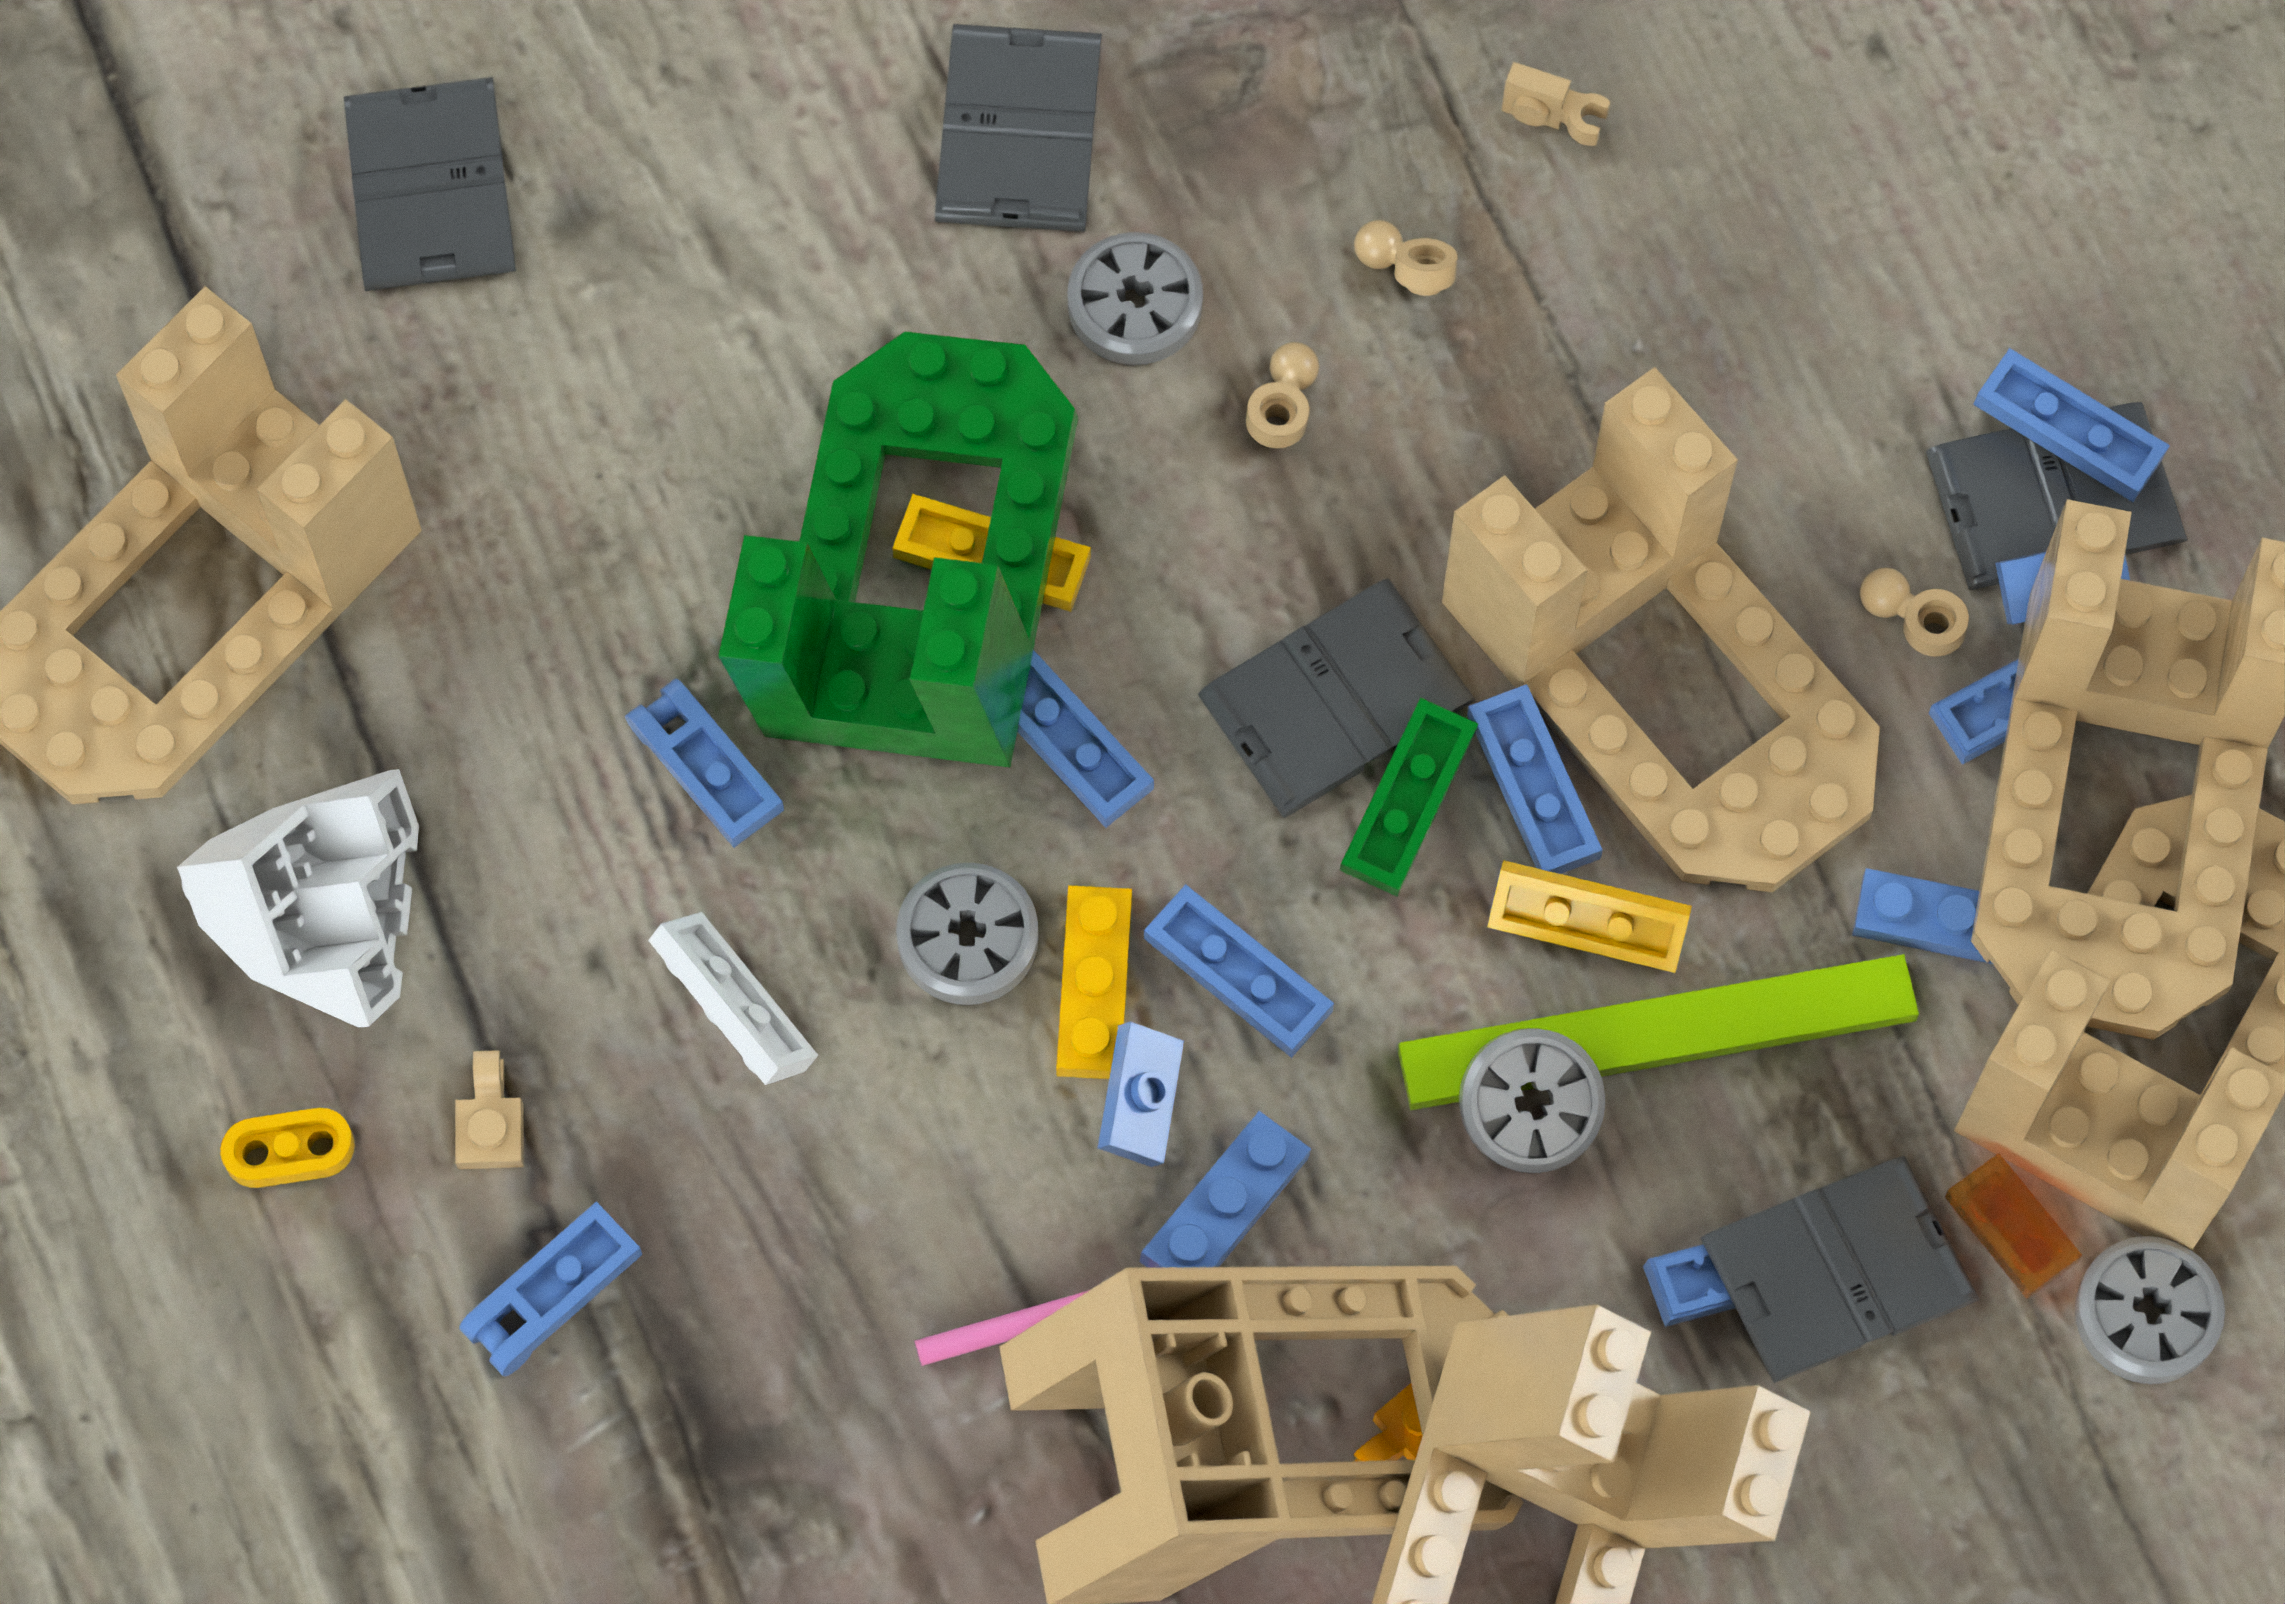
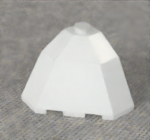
[177,769,419,1027]

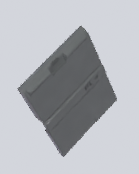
[935,24,1102,232]
[344,77,516,291]
[1926,402,2188,590]
[1198,578,1476,818]
[1700,1156,1980,1383]

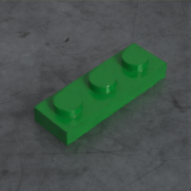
[1339,697,1478,897]

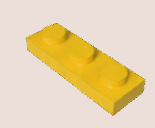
[892,494,1091,612]
[1487,860,1692,973]
[1056,885,1132,1079]

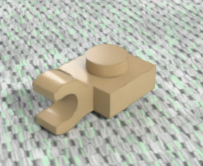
[1502,62,1610,146]
[455,1050,524,1170]

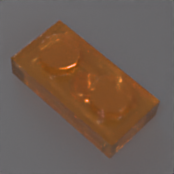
[1945,1153,2082,1299]

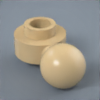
[1354,220,1458,296]
[1246,342,1319,448]
[1860,568,1969,657]

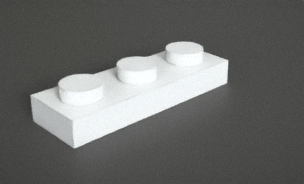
[648,912,818,1085]

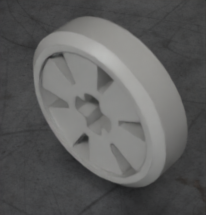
[1067,232,1203,365]
[896,863,1039,1005]
[1459,1029,1605,1173]
[2075,1236,2225,1384]

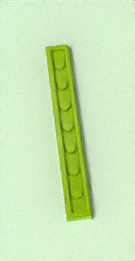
[1397,954,1919,1111]

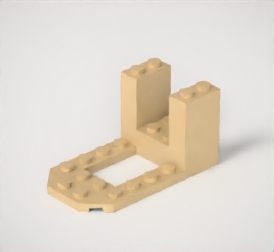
[0,286,422,804]
[1442,367,1880,892]
[1971,499,2285,1040]
[1954,795,2285,1250]
[999,1266,1524,1604]
[1372,1304,1811,1604]

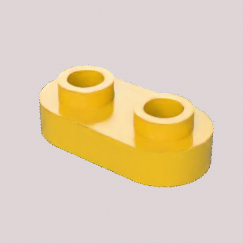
[220,1108,355,1188]

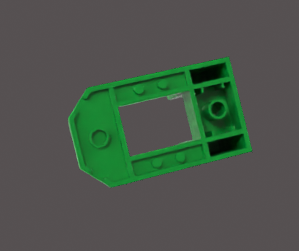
[718,331,1078,768]

